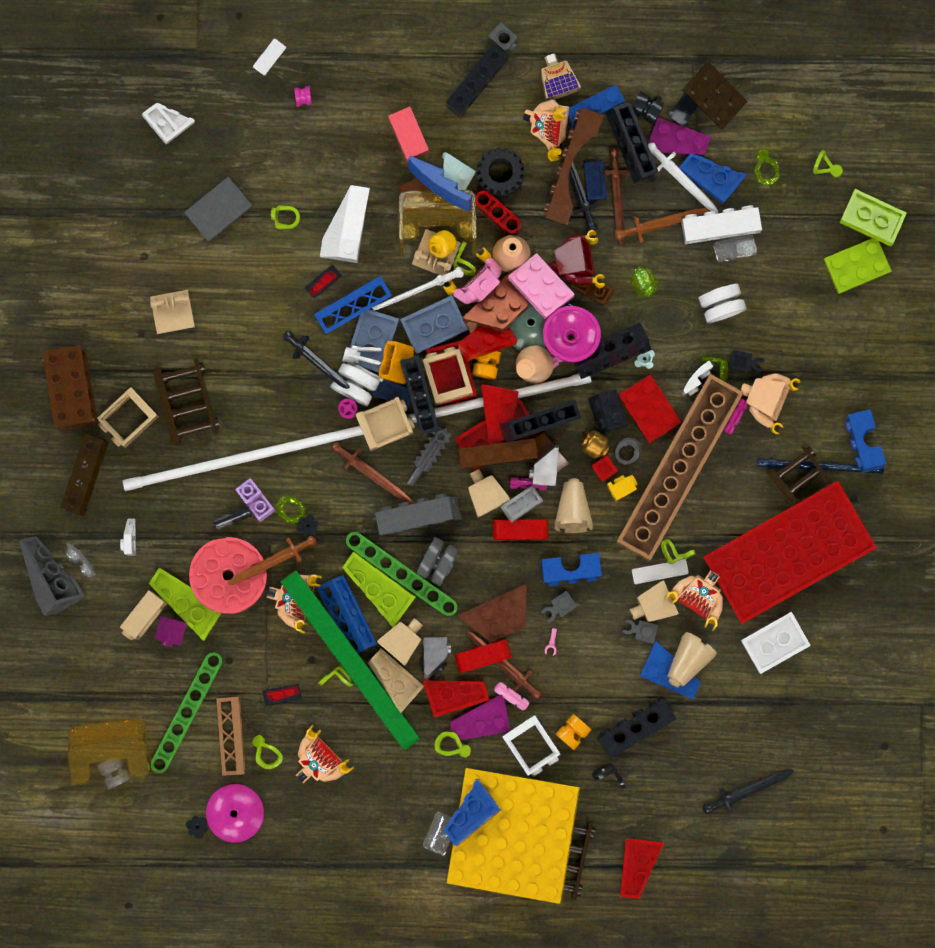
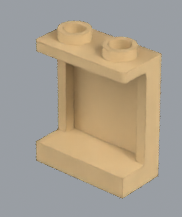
[355,397,415,451]

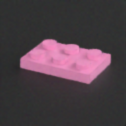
[508,253,575,320]

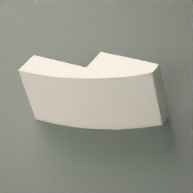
[682,361,713,396]

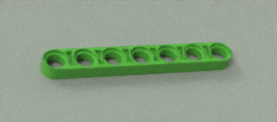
[346,532,457,616]
[151,653,223,773]

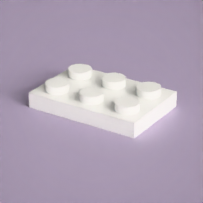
[741,612,811,674]

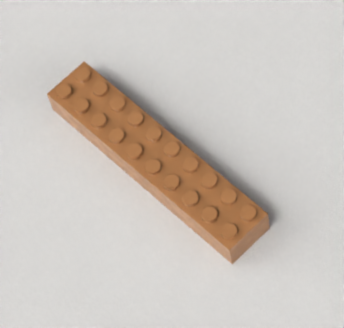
[616,374,744,561]

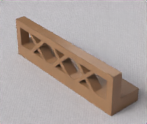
[216,697,246,776]

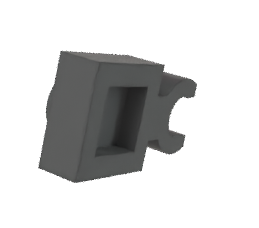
[542,591,577,622]
[622,620,658,644]

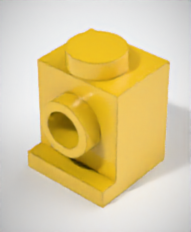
[607,475,638,501]

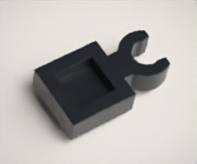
[729,350,764,373]

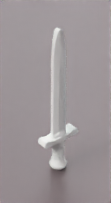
[648,143,719,214]
[372,267,464,311]

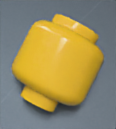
[428,230,457,258]

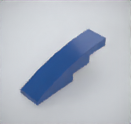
[408,156,472,212]

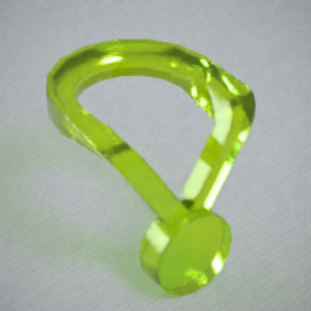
[755,149,780,185]
[701,357,728,382]
[276,495,305,523]

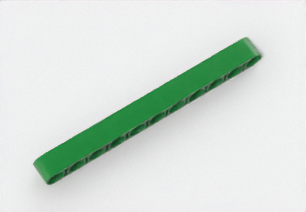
[280,570,420,751]

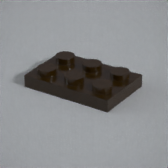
[682,62,748,129]

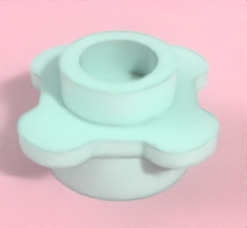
[634,350,655,369]

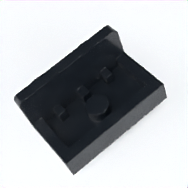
[588,389,628,434]

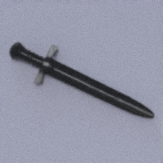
[560,141,598,232]
[283,331,350,389]
[703,769,794,815]

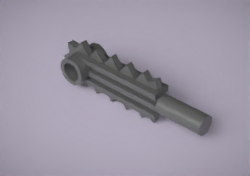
[407,427,451,487]

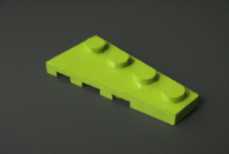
[342,551,416,628]
[149,568,221,641]

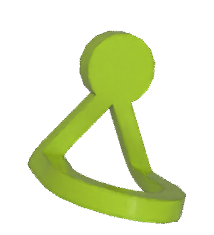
[813,150,843,178]
[271,205,300,229]
[453,241,476,276]
[661,539,696,564]
[318,666,354,687]
[435,732,471,758]
[252,735,283,769]

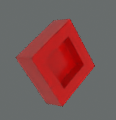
[591,455,618,482]

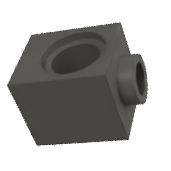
[488,22,518,53]

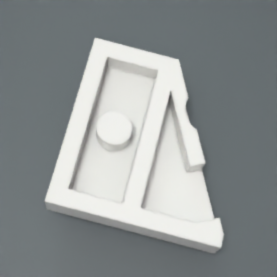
[142,103,195,144]
[120,519,136,556]

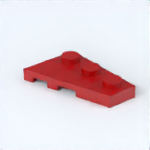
[458,327,517,361]
[481,384,519,445]
[423,680,489,717]
[620,838,664,899]

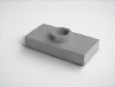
[501,486,543,523]

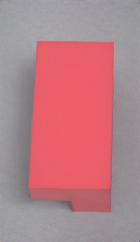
[388,107,429,164]

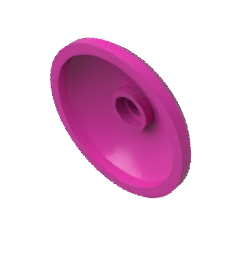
[543,306,601,362]
[206,784,264,842]

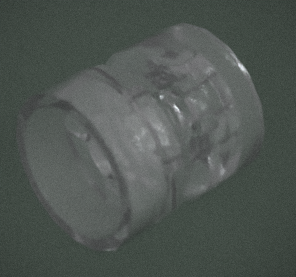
[97,755,131,790]

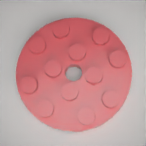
[189,537,267,614]

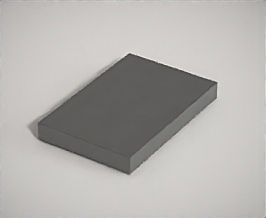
[184,177,253,242]

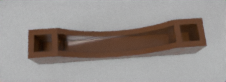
[544,107,604,225]

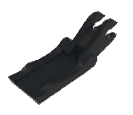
[668,93,698,126]

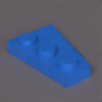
[679,153,747,204]
[640,641,701,700]
[444,779,501,846]

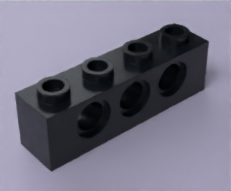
[446,44,508,119]
[606,102,659,184]
[573,323,651,379]
[400,355,440,435]
[500,400,581,443]
[598,698,676,759]

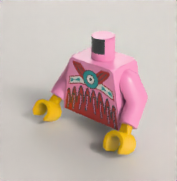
[443,248,502,304]

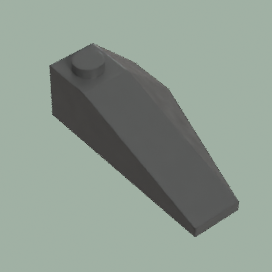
[19,536,85,616]

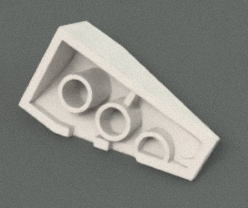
[320,185,370,263]

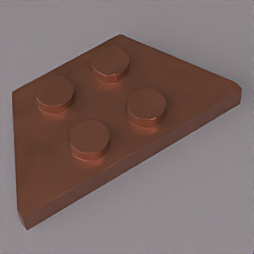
[463,271,529,333]
[458,584,527,643]

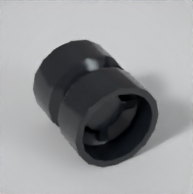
[632,91,664,125]

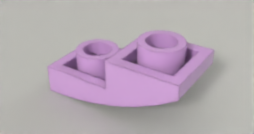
[235,478,275,522]

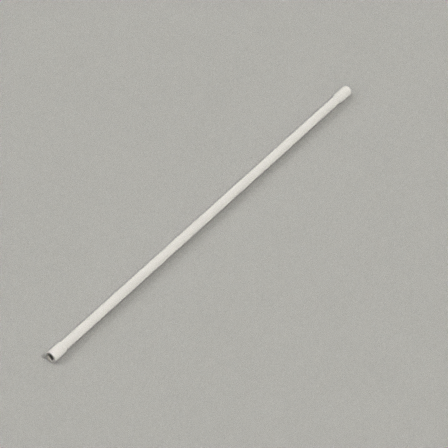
[122,374,591,491]

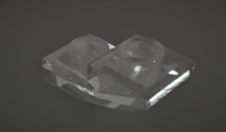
[713,235,757,261]
[66,544,98,579]

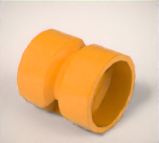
[472,351,501,380]
[556,714,591,750]

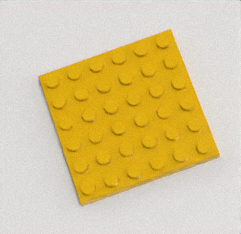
[447,768,580,904]

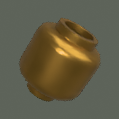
[580,430,609,459]

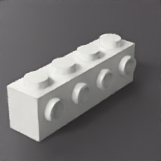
[681,205,762,244]

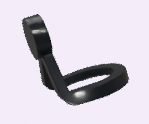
[419,656,447,680]
[592,763,626,789]

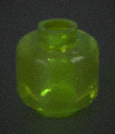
[630,267,658,297]

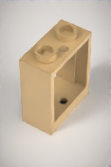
[423,347,473,405]
[97,387,159,448]
[120,591,168,640]

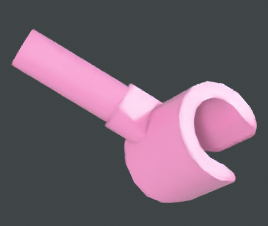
[545,628,557,656]

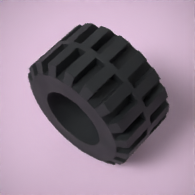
[477,147,525,199]

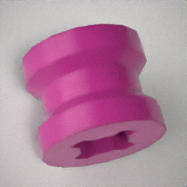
[294,86,312,107]
[338,399,358,419]

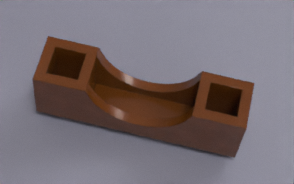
[458,439,538,470]

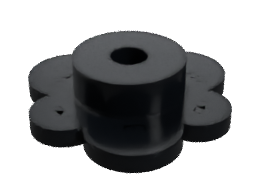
[296,515,319,537]
[186,816,208,838]

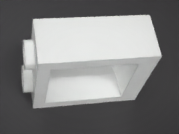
[502,715,560,777]

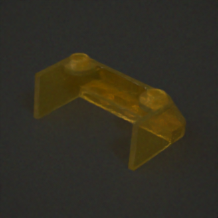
[399,190,476,256]

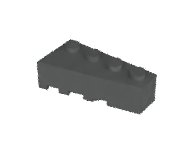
[375,494,462,535]

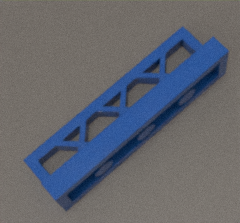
[314,276,392,334]
[317,575,377,653]

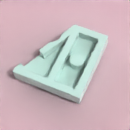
[442,152,476,192]

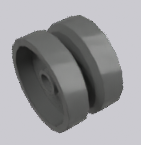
[416,537,459,586]

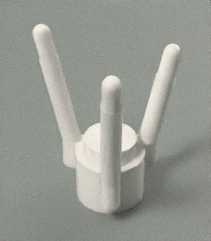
[343,345,383,382]

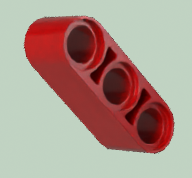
[475,191,521,235]
[493,520,549,540]
[454,639,512,673]

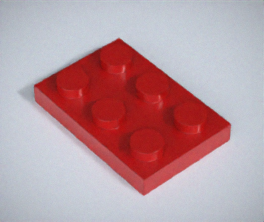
[426,341,477,406]
[618,374,682,443]

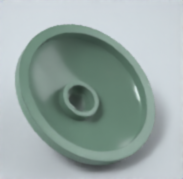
[509,299,548,351]

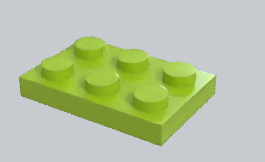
[839,189,907,247]
[823,238,892,294]

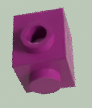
[154,617,187,647]

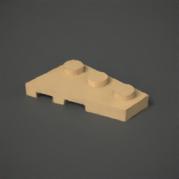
[368,649,424,713]

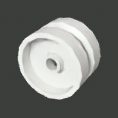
[698,284,747,323]
[330,363,380,406]

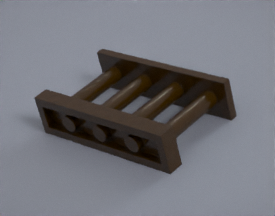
[153,358,220,445]
[60,434,108,517]
[767,445,851,506]
[563,822,595,900]

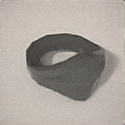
[614,438,641,465]

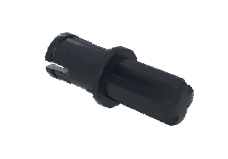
[213,506,252,530]

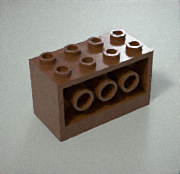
[42,345,98,432]

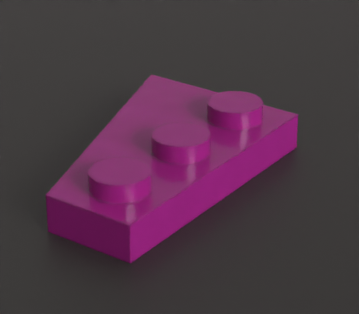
[648,117,711,156]
[450,694,510,742]

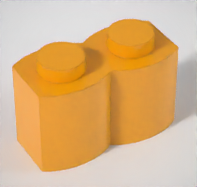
[379,341,414,384]

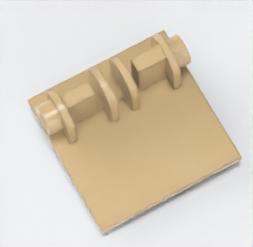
[412,229,461,276]
[150,290,195,334]

